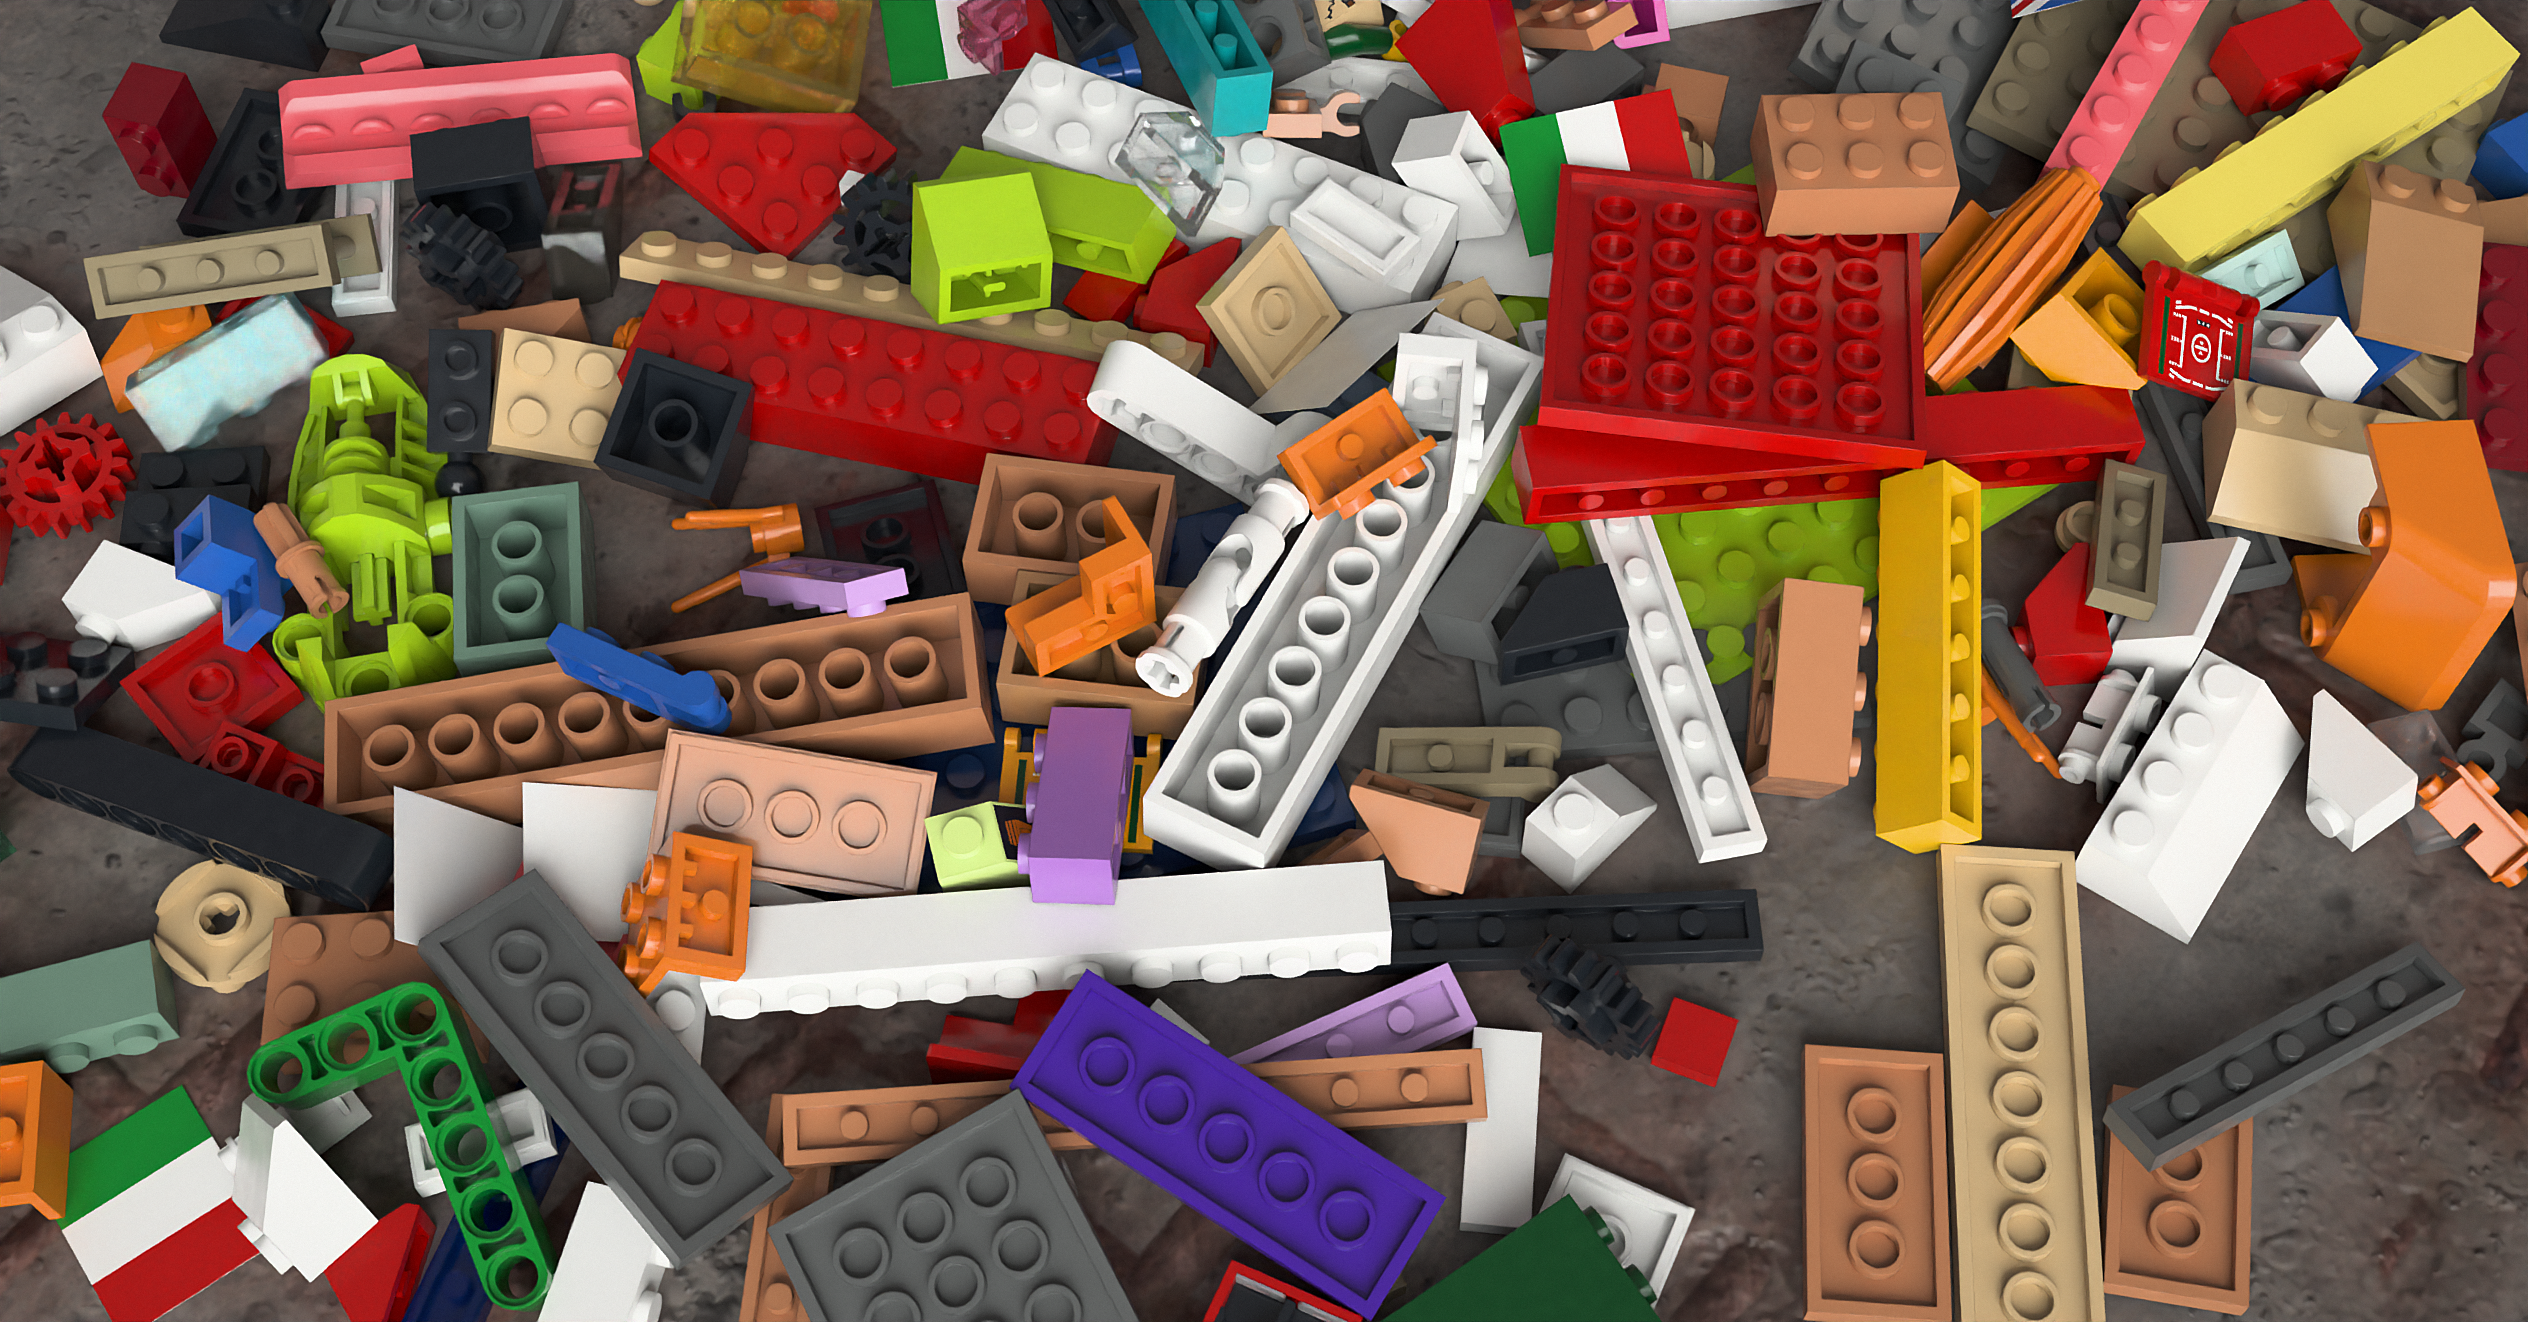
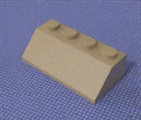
[2202,378,2433,556]

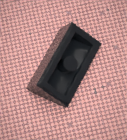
[1042,0,1139,63]

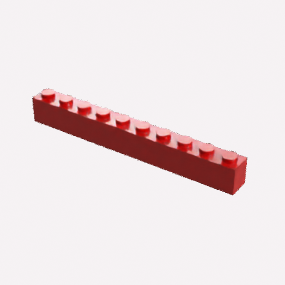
[1511,384,2146,525]

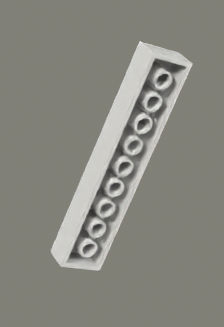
[1143,312,1543,872]

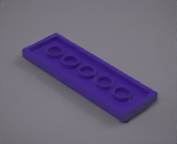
[1009,969,1447,1322]

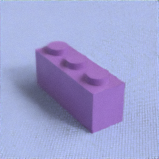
[1017,707,1135,905]

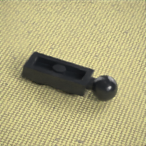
[427,329,496,499]

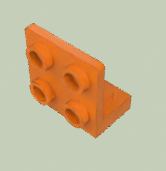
[616,831,753,1000]

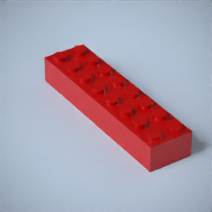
[617,279,1120,486]

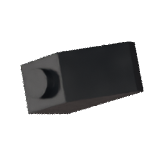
[1497,563,1630,686]

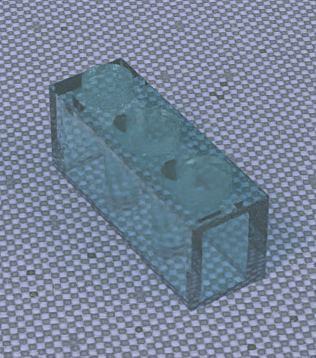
[124,292,329,453]

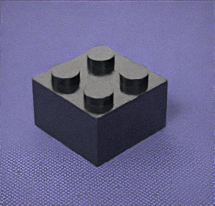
[410,116,560,253]

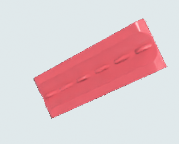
[278,53,643,190]

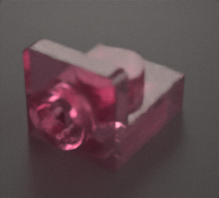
[957,0,1028,76]

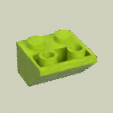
[911,167,1053,325]

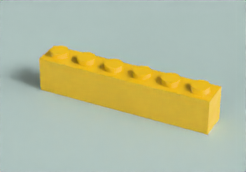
[1873,459,1982,854]

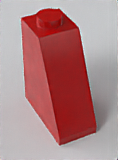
[1394,0,1536,150]

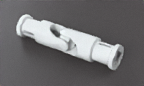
[1135,478,1310,697]

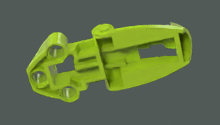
[272,354,458,714]

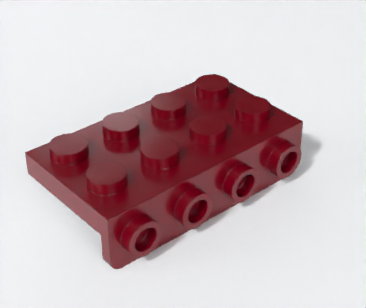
[2458,242,2528,473]

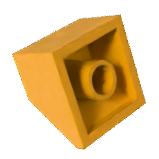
[2009,247,2148,390]

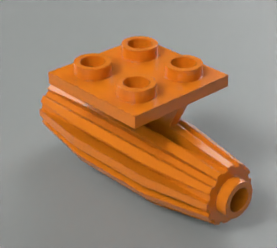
[1920,165,2103,395]

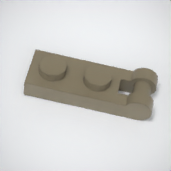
[1374,726,1562,803]

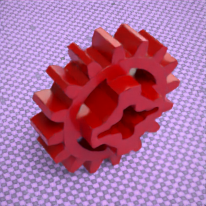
[0,412,136,539]

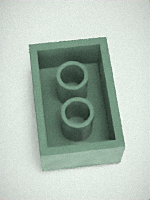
[452,481,598,678]

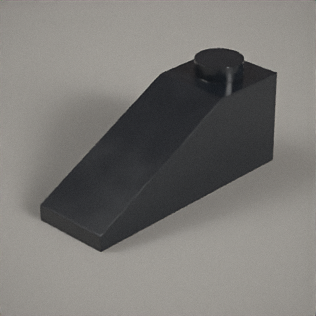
[159,0,331,72]

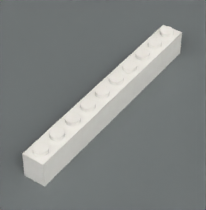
[699,860,1392,1019]

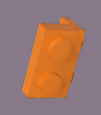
[1277,387,1438,521]

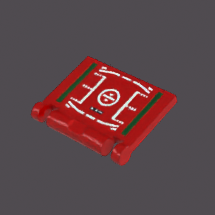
[2137,260,2260,403]

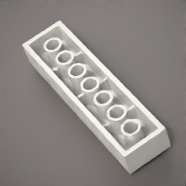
[982,52,1459,333]

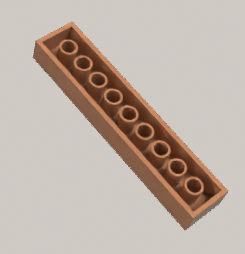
[324,592,995,840]

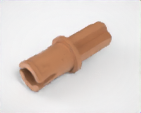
[253,502,349,619]

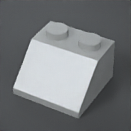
[2103,537,2251,703]
[232,1092,378,1282]

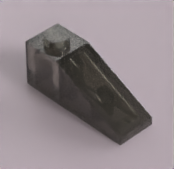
[541,161,624,305]

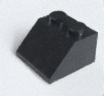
[593,347,755,510]

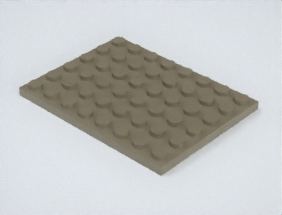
[1965,0,2513,287]

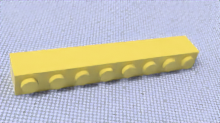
[2117,6,2520,274]

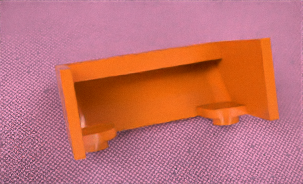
[2290,420,2517,712]

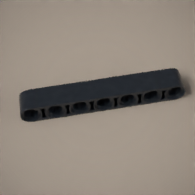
[7,726,394,912]

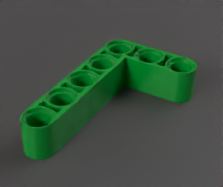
[247,981,559,1312]

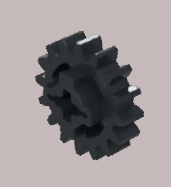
[833,167,918,285]
[399,202,524,312]
[1520,934,1660,1060]

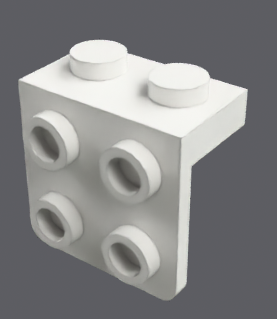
[1392,332,1488,514]

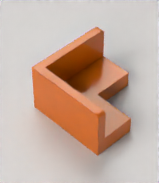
[1005,495,1157,677]
[0,1060,74,1220]

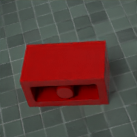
[2208,0,2363,117]

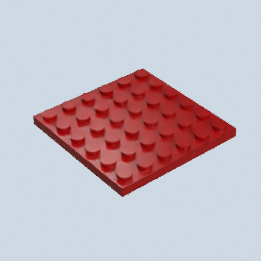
[1537,163,1928,469]

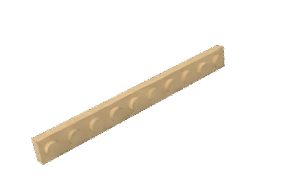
[619,231,1205,377]

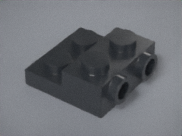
[119,446,271,566]

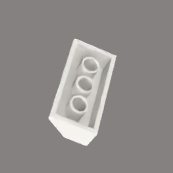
[2075,649,2305,944]

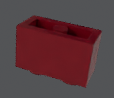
[102,62,218,199]

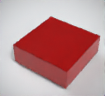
[1650,997,1739,1088]

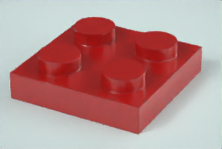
[119,610,305,766]

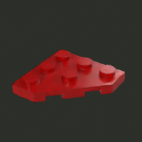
[649,113,898,261]

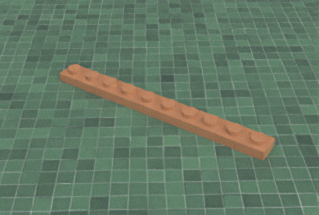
[782,1048,1488,1169]

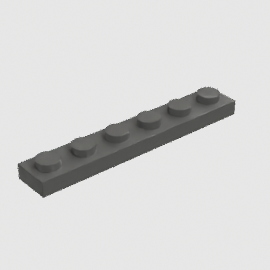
[2102,941,2466,1172]

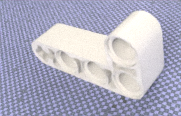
[1087,340,1333,507]

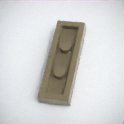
[2085,458,2167,622]

